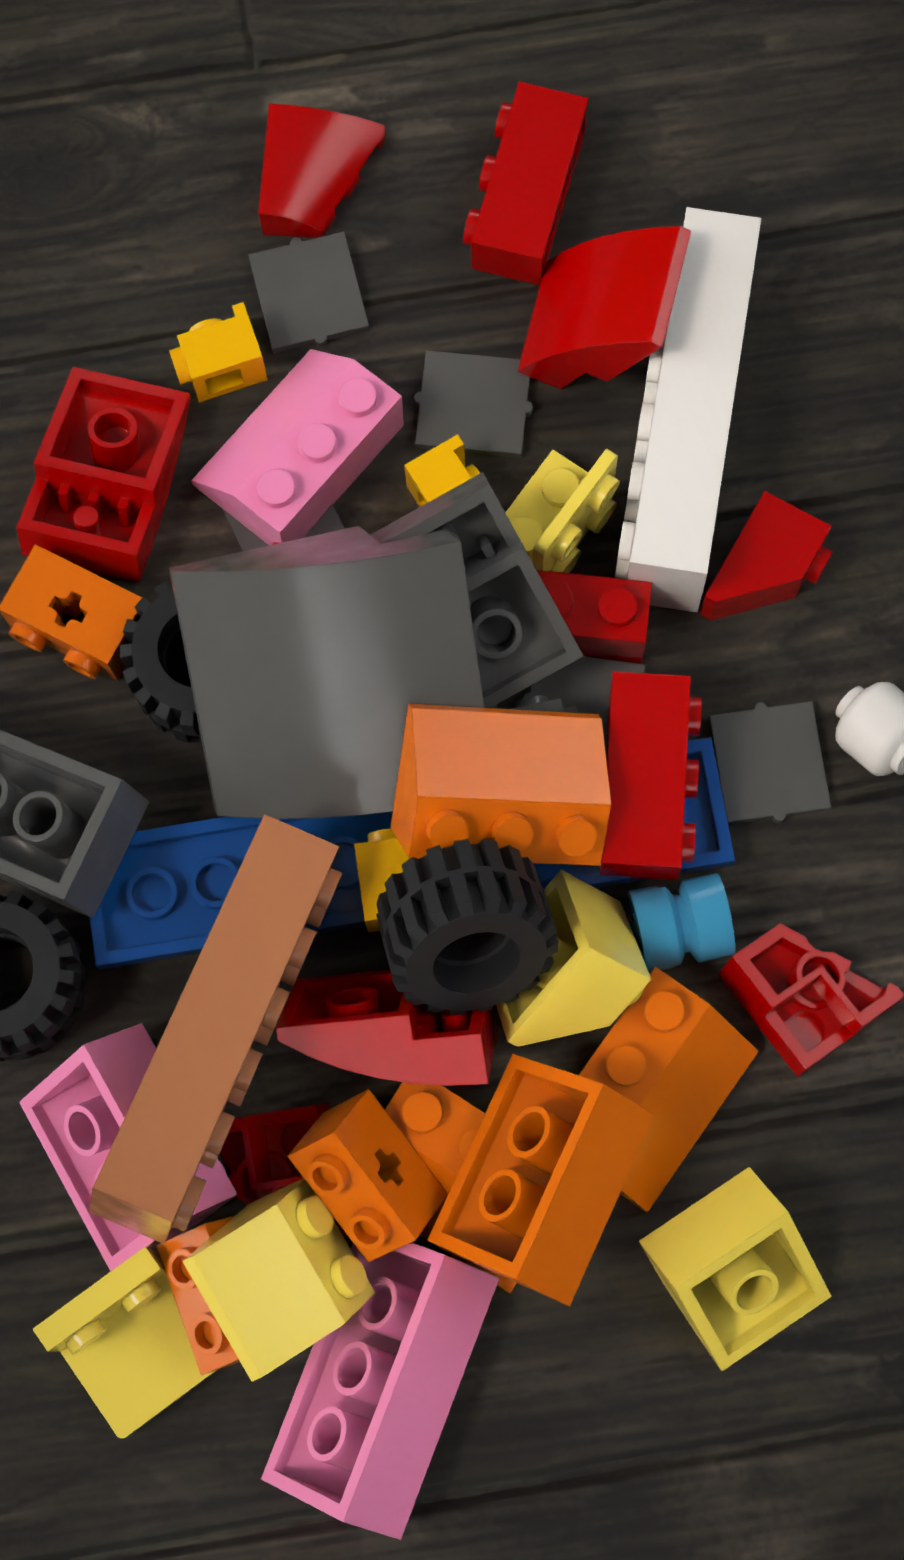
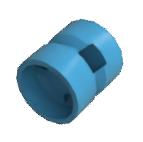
[627,873,735,973]

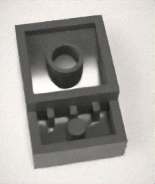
[370,472,583,708]

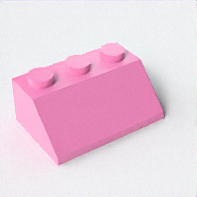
[191,349,404,545]
[19,1023,238,1271]

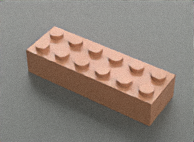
[89,814,342,1244]

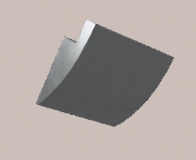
[169,526,484,819]

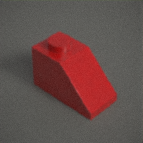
[700,491,833,621]

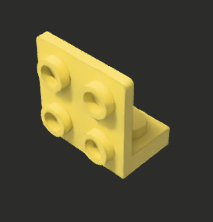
[505,449,620,573]
[33,1246,217,1438]

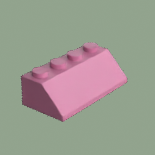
[261,1243,499,1540]

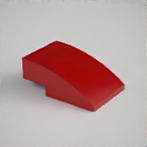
[517,226,691,389]
[16,367,191,582]
[276,969,498,1086]

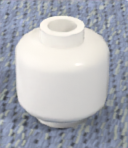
[835,682,904,776]

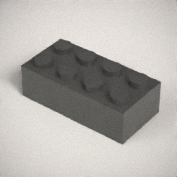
[0,730,150,918]

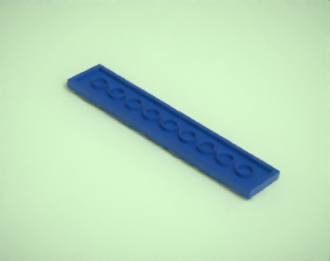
[90,737,735,970]

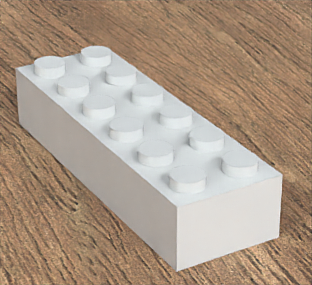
[615,207,761,613]

